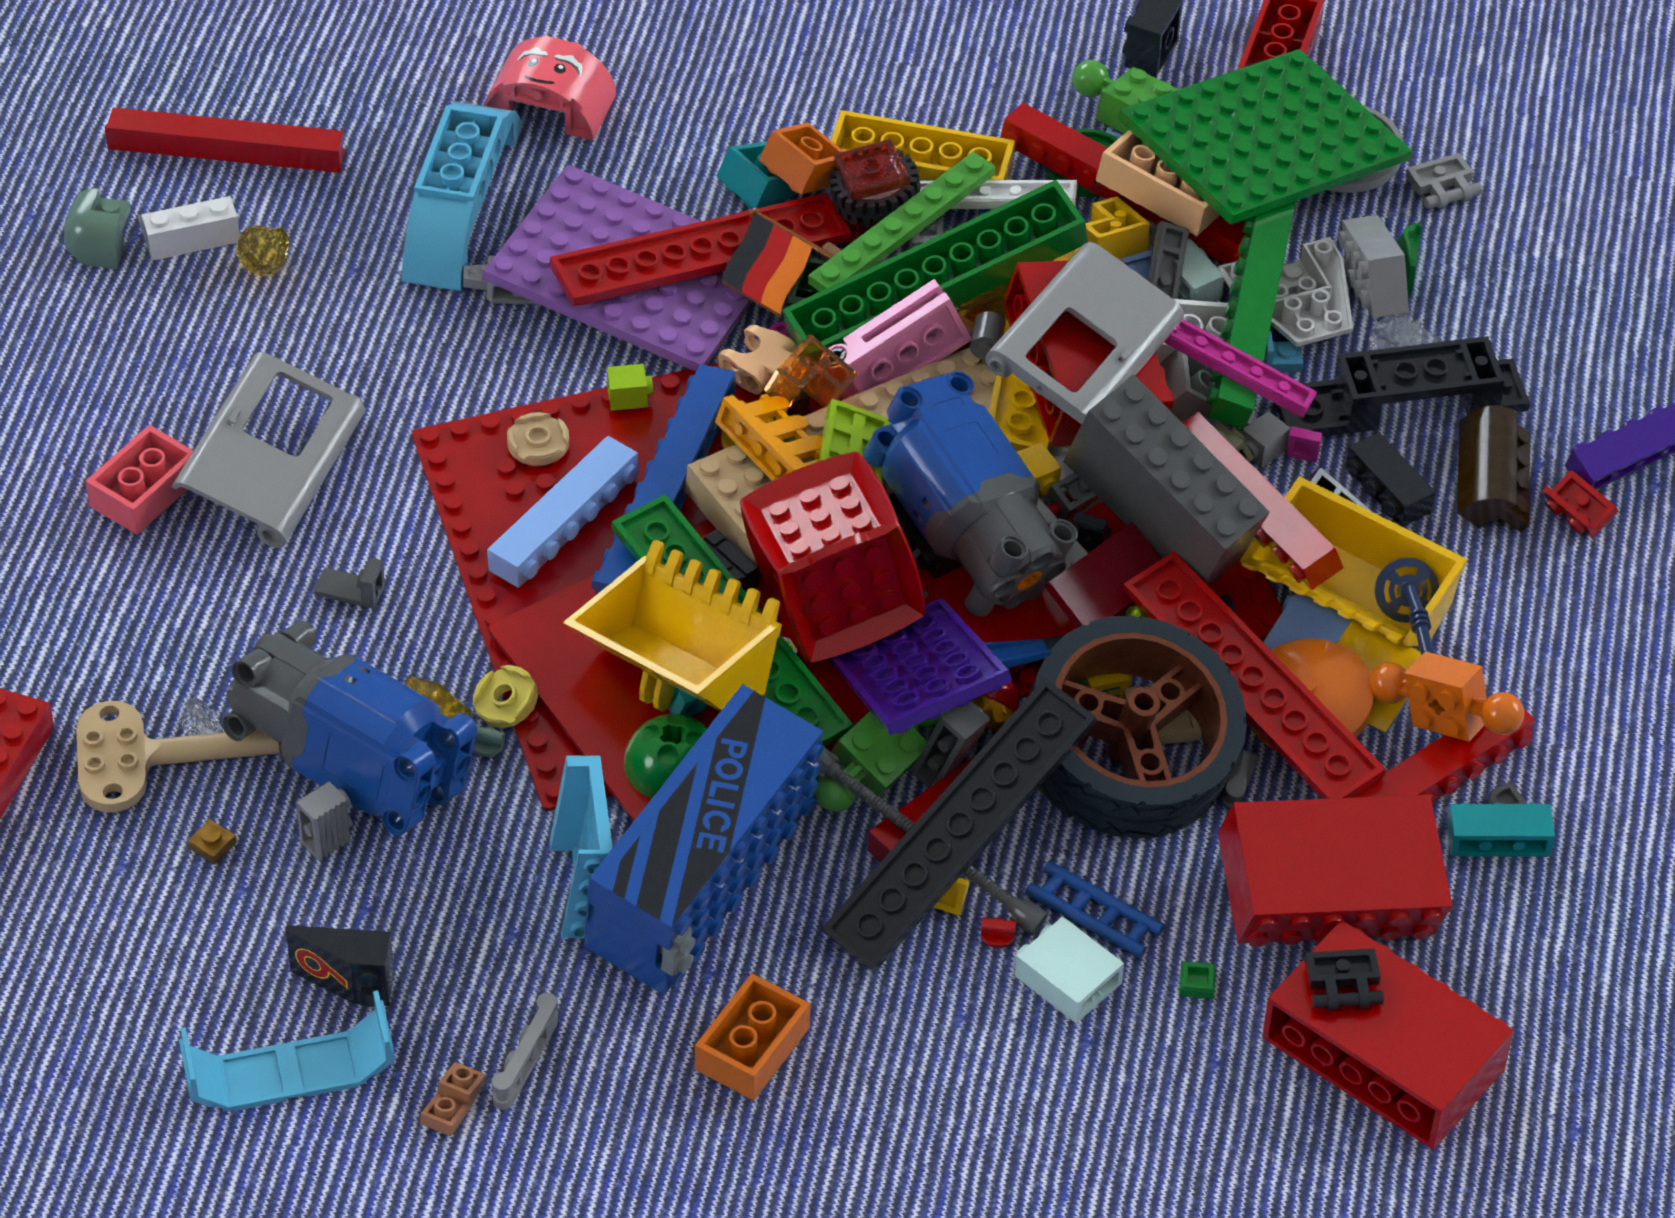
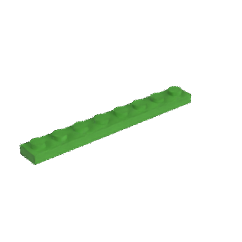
[808,151,996,291]

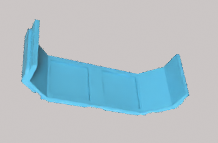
[179,991,395,1111]

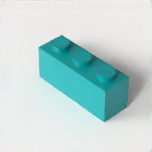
[1446,803,1555,857]

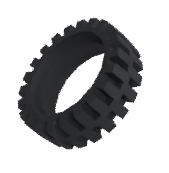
[830,146,920,227]

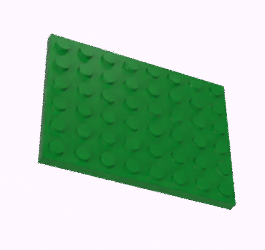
[1118,49,1413,225]

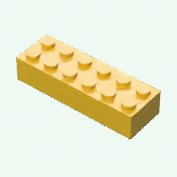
[831,110,1015,181]

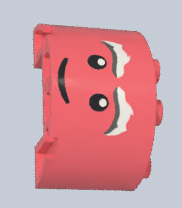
[483,36,616,141]

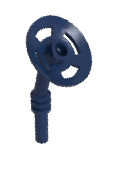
[1374,558,1439,655]

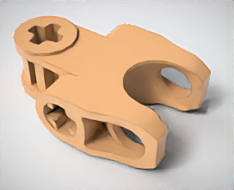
[718,325,810,394]

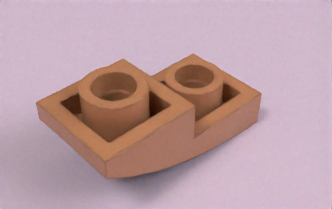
[420,1062,486,1136]

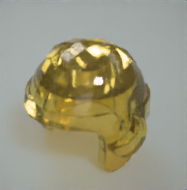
[236,225,289,277]

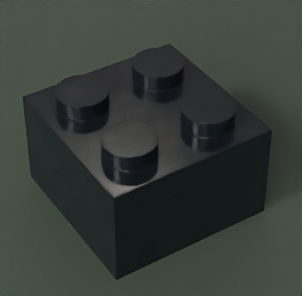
[1122,0,1183,78]

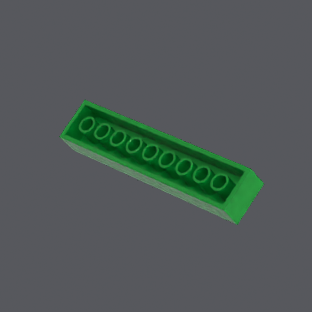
[782,180,1088,374]

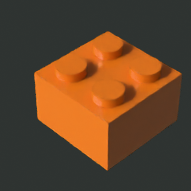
[759,122,850,194]

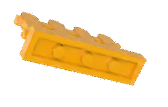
[715,394,823,481]

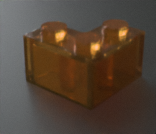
[764,334,859,409]

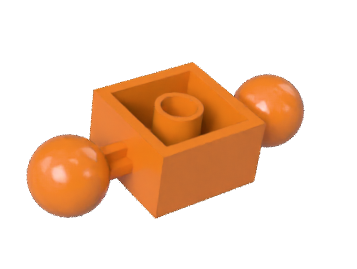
[1368,651,1525,741]

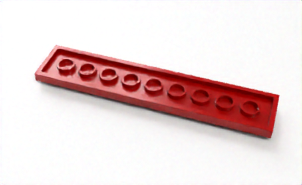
[549,193,852,307]
[1123,551,1386,799]

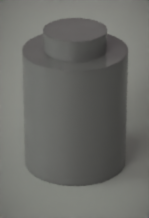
[970,311,1006,360]

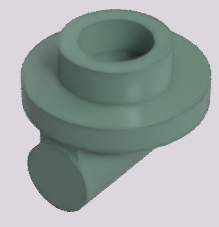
[473,726,505,757]

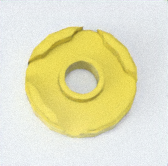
[473,665,538,728]

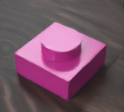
[1286,426,1322,463]

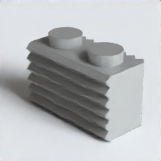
[295,782,353,861]

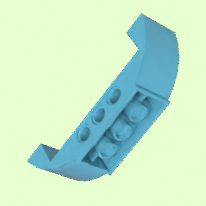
[402,101,522,291]

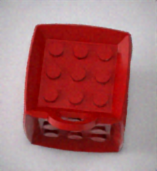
[740,451,926,663]

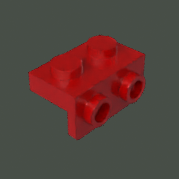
[1542,470,1619,538]

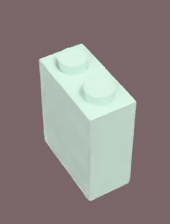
[1015,916,1124,1023]

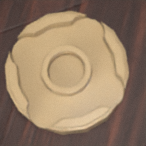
[507,412,569,466]

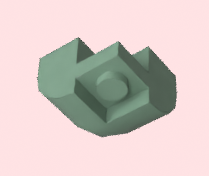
[64,189,131,269]

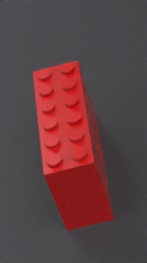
[1002,259,1174,447]
[1218,795,1453,947]
[1262,921,1514,1151]

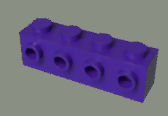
[1565,403,1675,490]

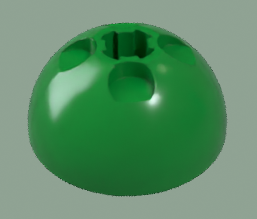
[624,714,708,799]

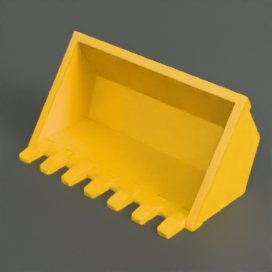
[1240,476,1468,647]
[563,540,782,712]

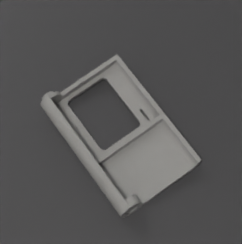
[985,242,1184,425]
[171,352,365,548]

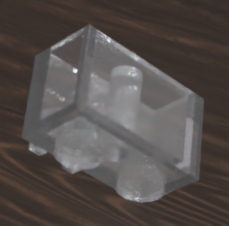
[1368,313,1442,350]

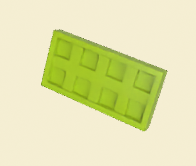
[819,398,890,483]

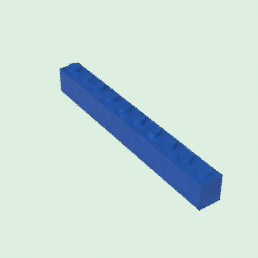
[592,364,736,595]

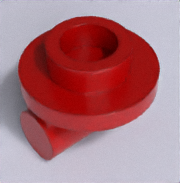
[981,917,1016,948]

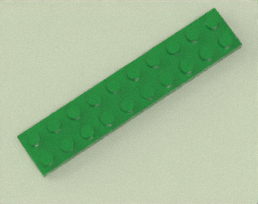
[611,494,853,747]

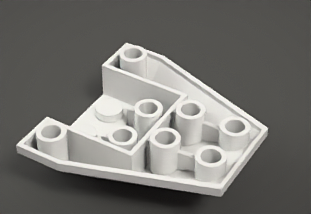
[1219,237,1353,347]

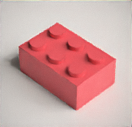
[85,425,194,535]

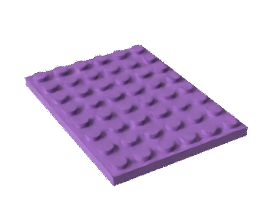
[482,164,753,372]

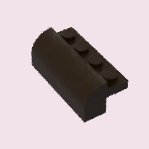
[1457,405,1530,532]

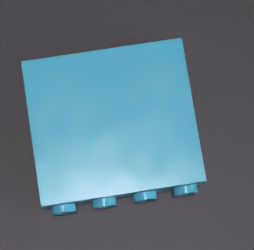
[549,756,613,939]

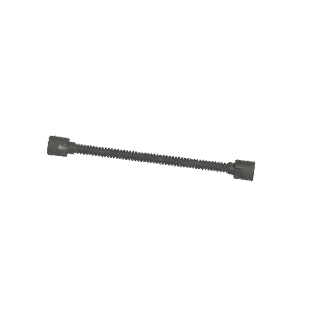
[818,745,1048,935]

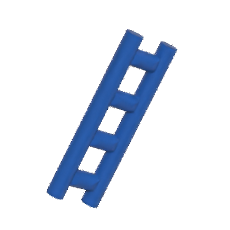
[1025,861,1165,959]

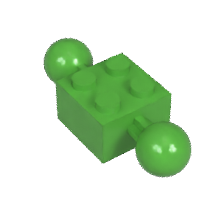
[1072,60,1179,134]
[815,711,946,812]

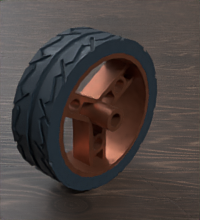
[1028,616,1247,838]

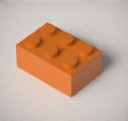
[695,973,811,1101]

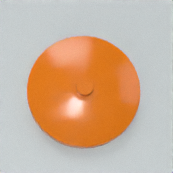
[1246,639,1375,751]

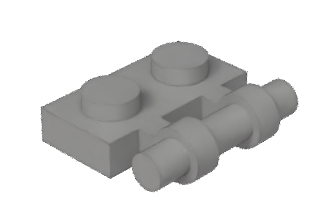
[1406,153,1482,209]

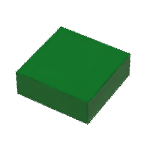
[1179,961,1216,999]

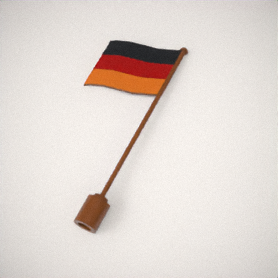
[722,207,974,351]

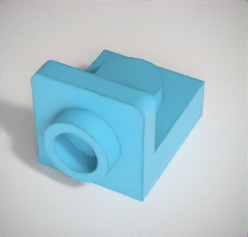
[1264,330,1303,372]

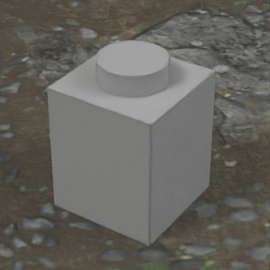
[1242,411,1291,467]

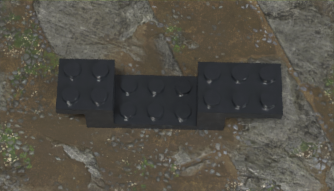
[1275,336,1530,436]

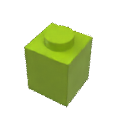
[607,363,653,411]

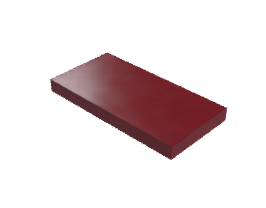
[1044,522,1161,628]

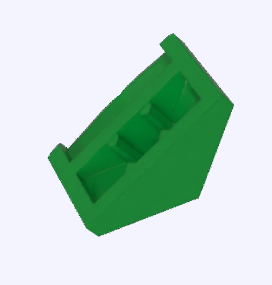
[1397,223,1422,295]

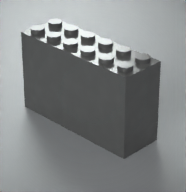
[1063,374,1270,587]

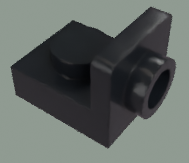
[1073,511,1112,551]

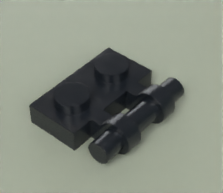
[1304,949,1384,1011]

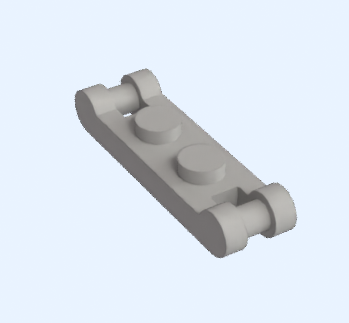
[492,993,558,1110]

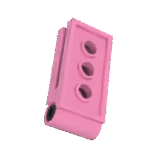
[821,279,972,400]

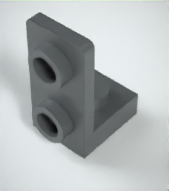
[314,558,385,609]

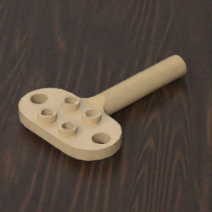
[76,701,280,813]

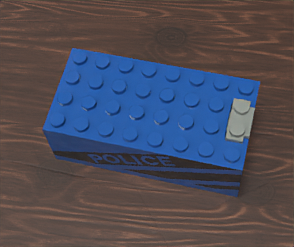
[584,684,824,996]

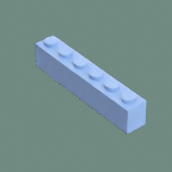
[487,436,639,588]

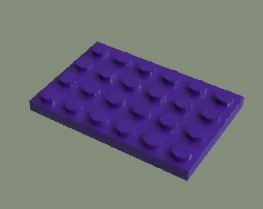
[828,598,1012,736]

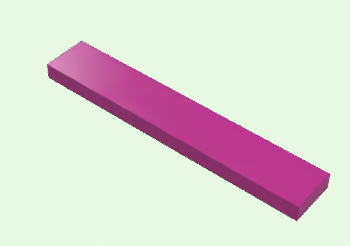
[1164,319,1317,418]

